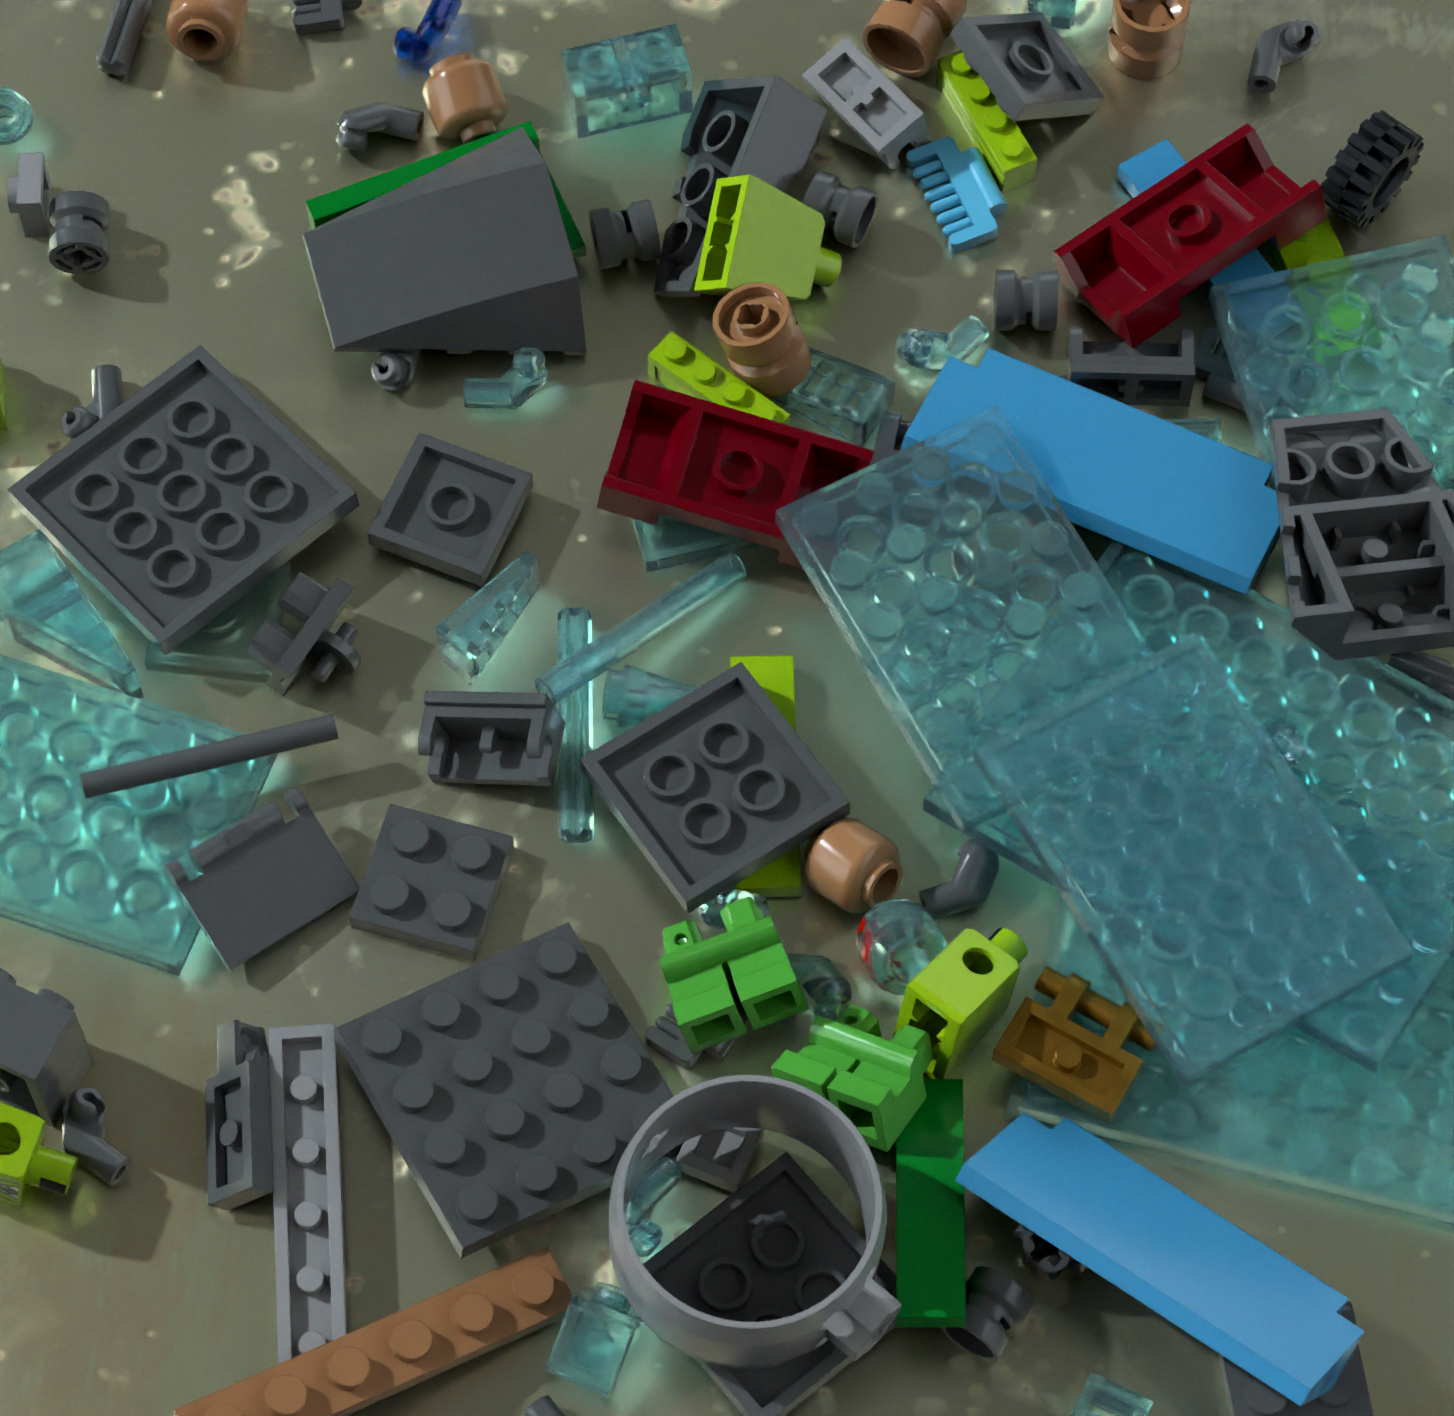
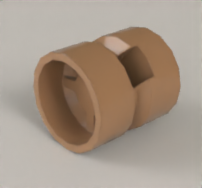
[862,0,967,77]
[1107,0,1191,80]
[712,282,811,398]

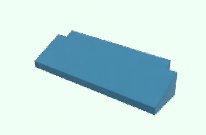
[900,348,1281,595]
[955,1112,1365,1406]

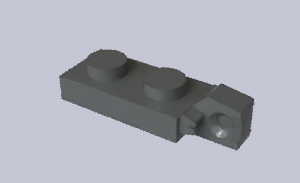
[205,1019,273,1211]

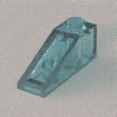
[0,529,144,703]

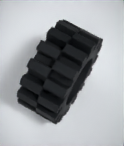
[1321,110,1424,228]

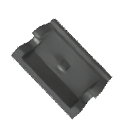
[1067,327,1195,406]
[418,691,565,786]

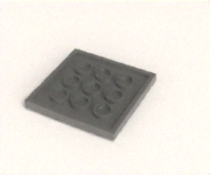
[7,345,360,656]
[335,922,684,1259]

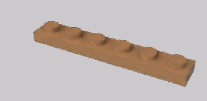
[173,1246,578,1416]

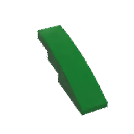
[896,1079,966,1327]

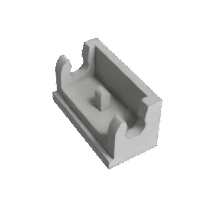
[801,37,932,169]

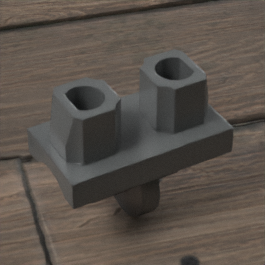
[246,573,361,696]

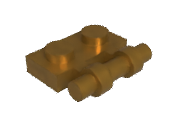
[992,966,1164,1124]

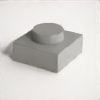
[7,152,52,237]
[676,1128,764,1193]

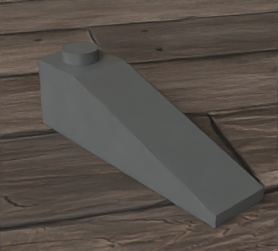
[654,75,827,297]

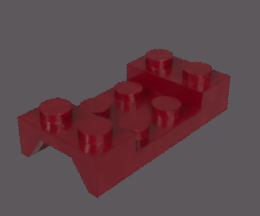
[1054,123,1327,349]
[597,380,874,579]

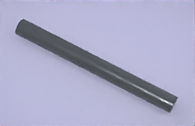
[80,714,339,799]

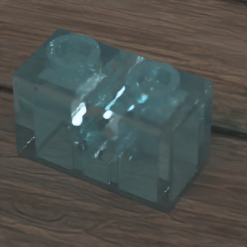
[561,24,692,139]

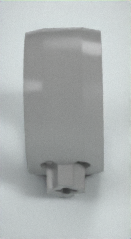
[608,1075,902,1369]

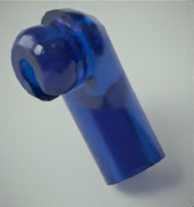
[394,0,462,64]

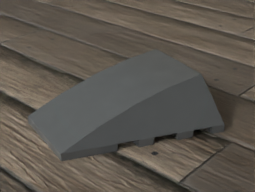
[303,127,586,356]
[1269,408,1454,660]

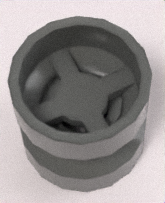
[802,170,878,249]
[48,191,110,274]
[589,199,661,270]
[993,269,1058,332]
[941,1266,1033,1362]

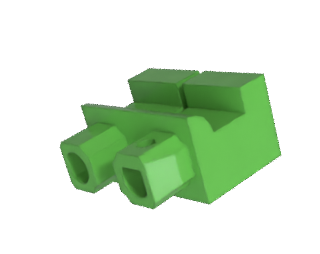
[658,897,809,1054]
[771,1005,934,1152]

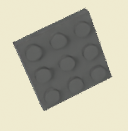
[580,662,850,914]
[643,1151,897,1416]

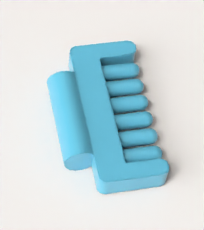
[906,137,1008,253]

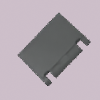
[163,787,360,972]

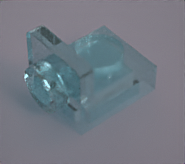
[544,1282,643,1396]

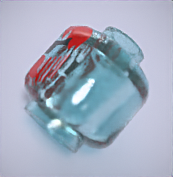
[856,899,947,995]

